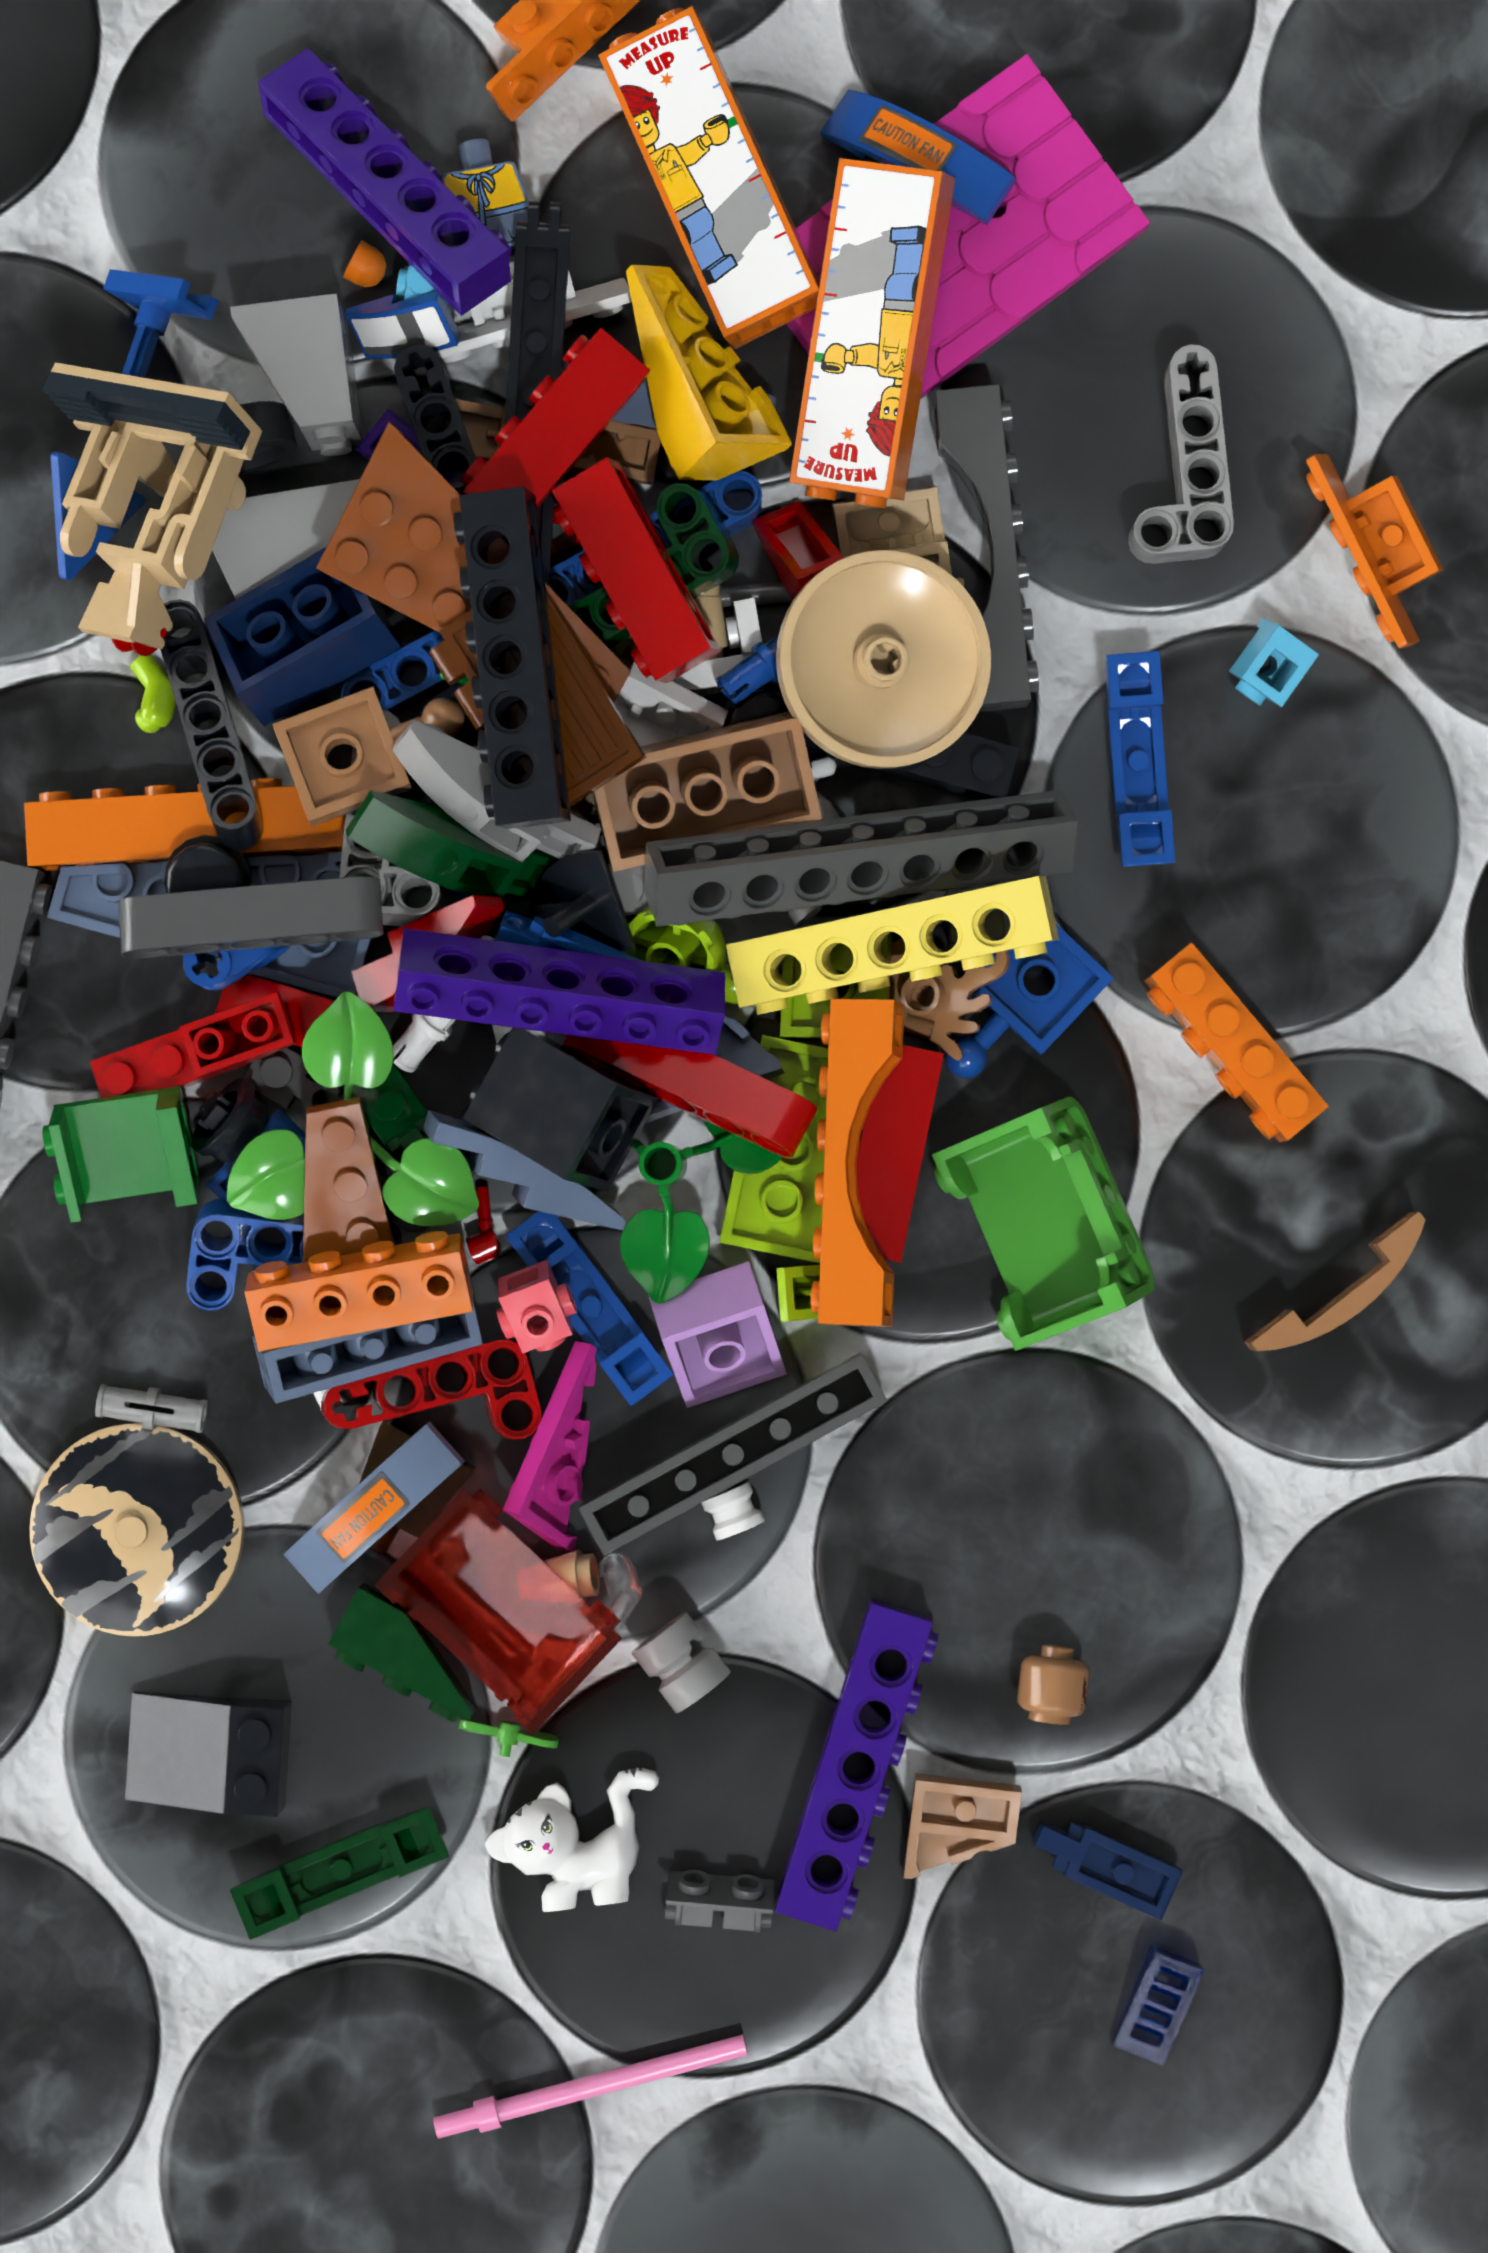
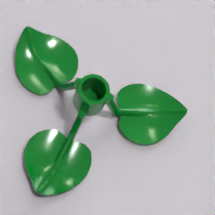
[620,1120,783,1304]

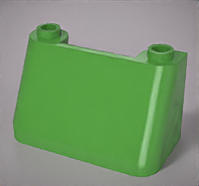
[932,1097,1155,1351]

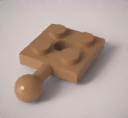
[272,687,464,827]

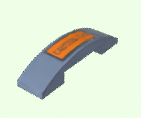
[283,1421,465,1594]

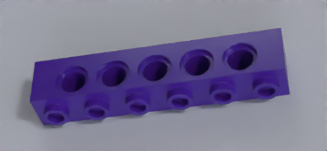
[258,48,511,316]
[393,928,725,1055]
[775,1598,939,1932]

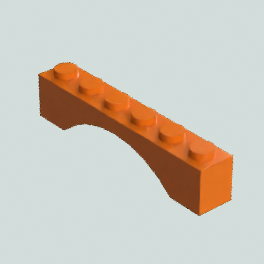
[811,999,904,1327]

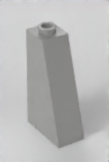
[212,479,360,599]

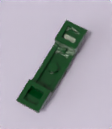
[230,1806,450,1940]

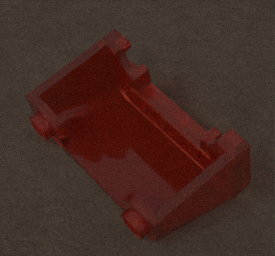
[374,1488,622,1735]

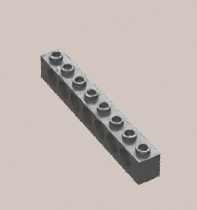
[645,790,1078,927]

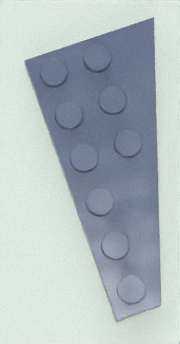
[47,852,373,998]

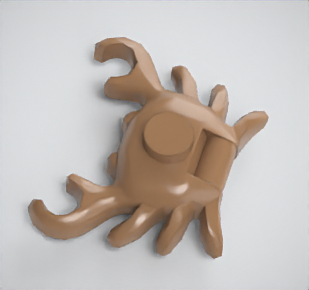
[890,937,1010,1061]

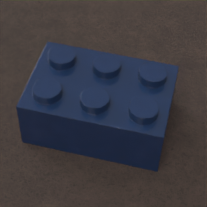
[203,547,401,727]

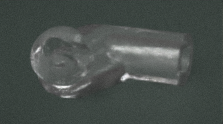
[595,1554,642,1635]

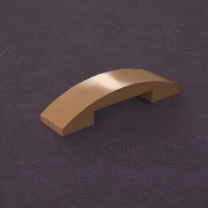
[1244,1211,1426,1351]

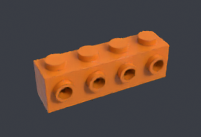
[1144,942,1329,1142]
[244,1231,474,1352]

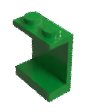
[42,1086,201,1223]

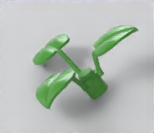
[227,991,479,1227]

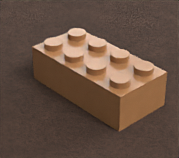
[592,711,822,872]

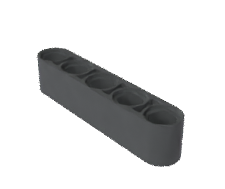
[118,877,384,958]

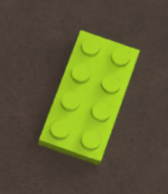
[719,1035,828,1263]

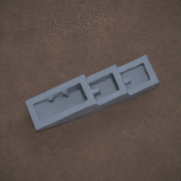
[423,1110,626,1231]

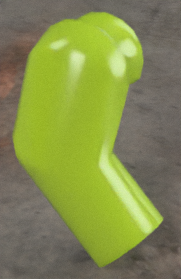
[129,654,176,733]

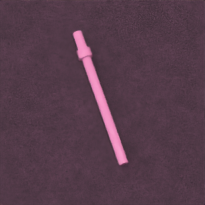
[433,2034,748,2139]

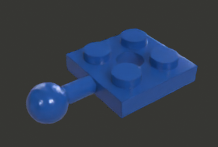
[945,924,1114,1079]

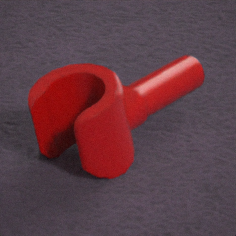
[466,1187,501,1264]

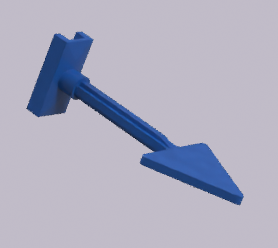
[51,269,219,580]

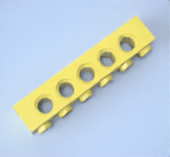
[726,876,1059,1015]

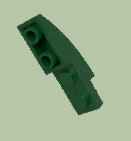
[345,790,560,899]

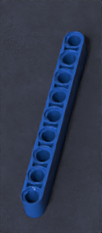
[341,471,762,716]

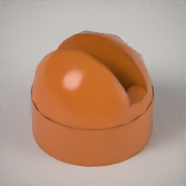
[343,240,386,287]

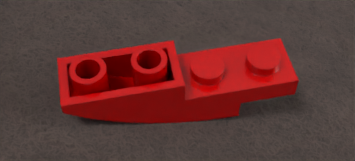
[89,992,297,1098]

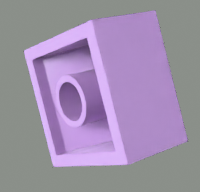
[648,1261,787,1408]

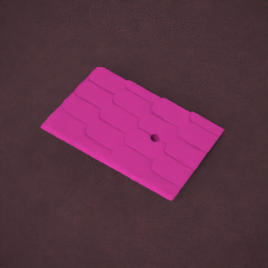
[786,54,1150,399]

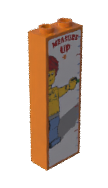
[598,6,820,349]
[789,158,956,509]

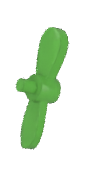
[458,1720,559,1757]

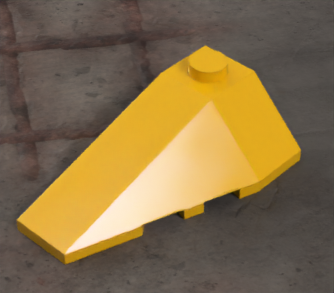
[626,264,792,481]

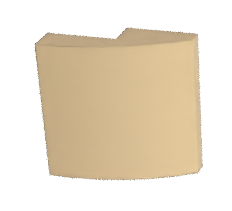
[832,485,952,575]

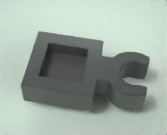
[243,1048,342,1111]

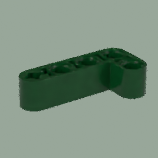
[569,483,739,648]

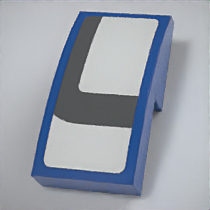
[345,291,460,359]

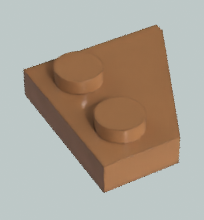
[903,1773,1022,1879]

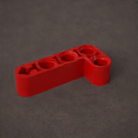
[321,1340,541,1439]

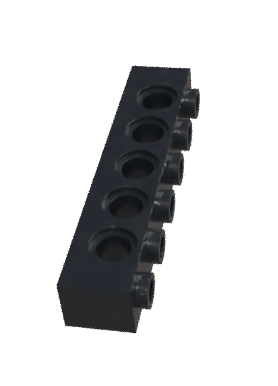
[454,486,571,829]

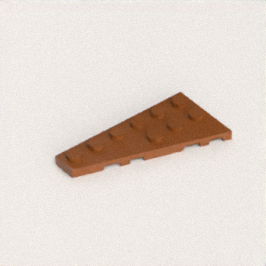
[316,421,631,703]

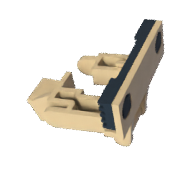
[42,362,262,656]

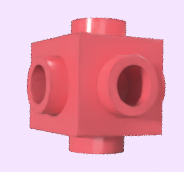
[496,1260,578,1354]

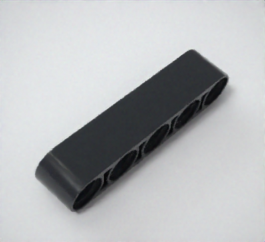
[160,599,264,850]

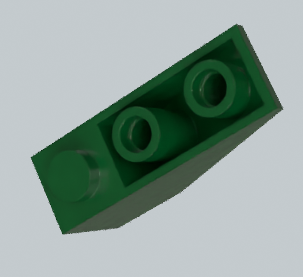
[327,1583,477,1722]

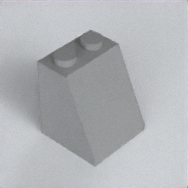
[230,293,363,456]

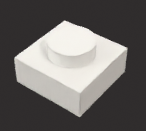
[725,598,762,654]

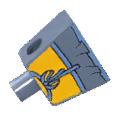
[441,139,529,257]

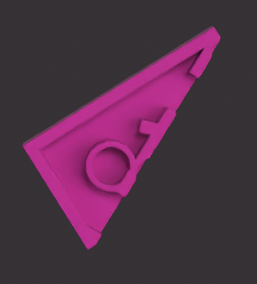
[503,1341,597,1552]

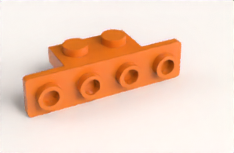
[486,0,640,121]
[1306,454,1444,649]

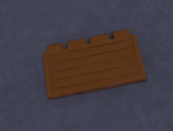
[429,592,647,807]

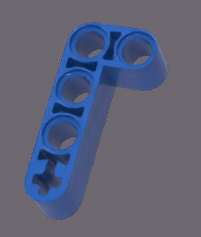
[186,1199,403,1311]

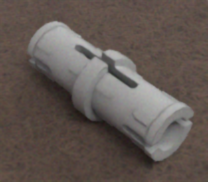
[95,1384,208,1433]

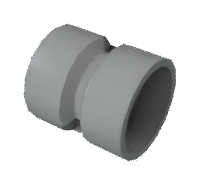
[631,1611,731,1714]

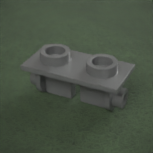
[665,1870,775,1933]

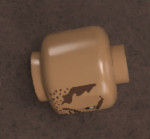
[1017,1644,1090,1725]

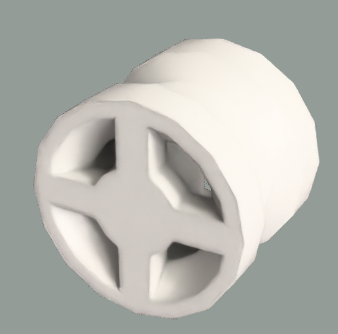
[701,1481,765,1541]

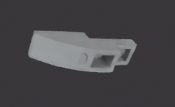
[392,720,602,862]

